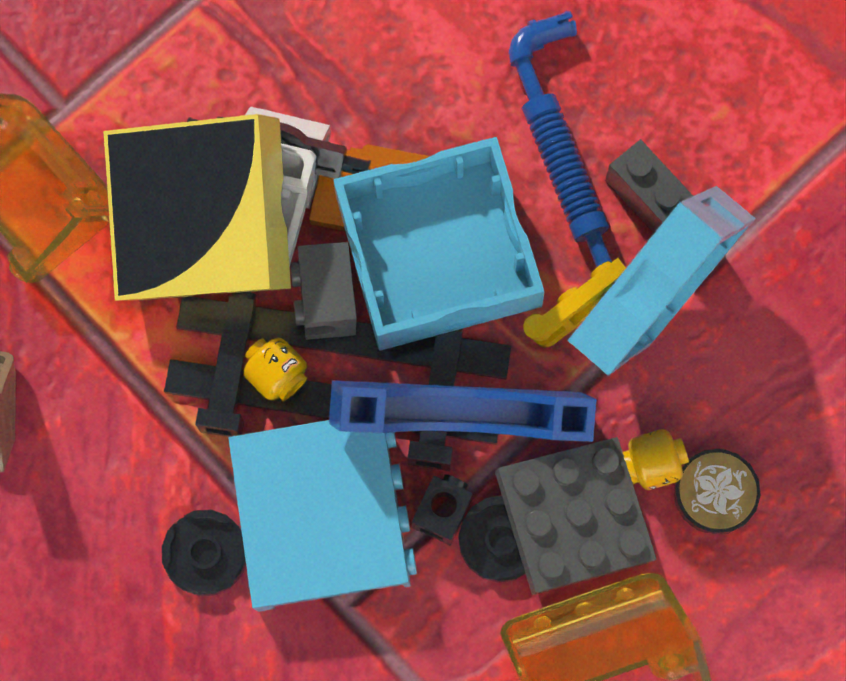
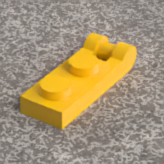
[523,258,626,348]

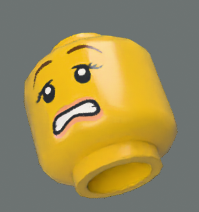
[244,338,307,401]
[623,429,689,490]

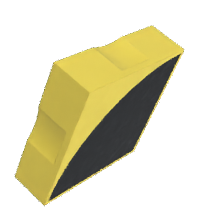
[104,114,291,301]

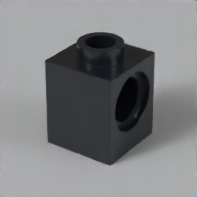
[412,474,473,546]

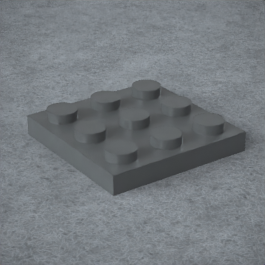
[495,437,657,595]

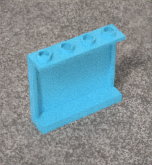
[228,420,417,612]

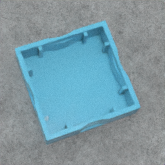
[333,137,545,351]
[568,186,756,376]

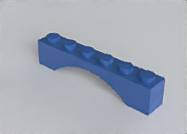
[329,380,597,442]

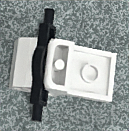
[187,106,371,267]

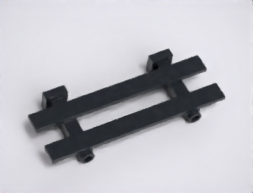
[164,292,512,471]

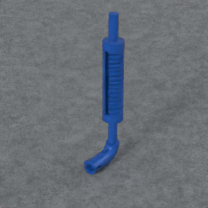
[508,11,612,267]

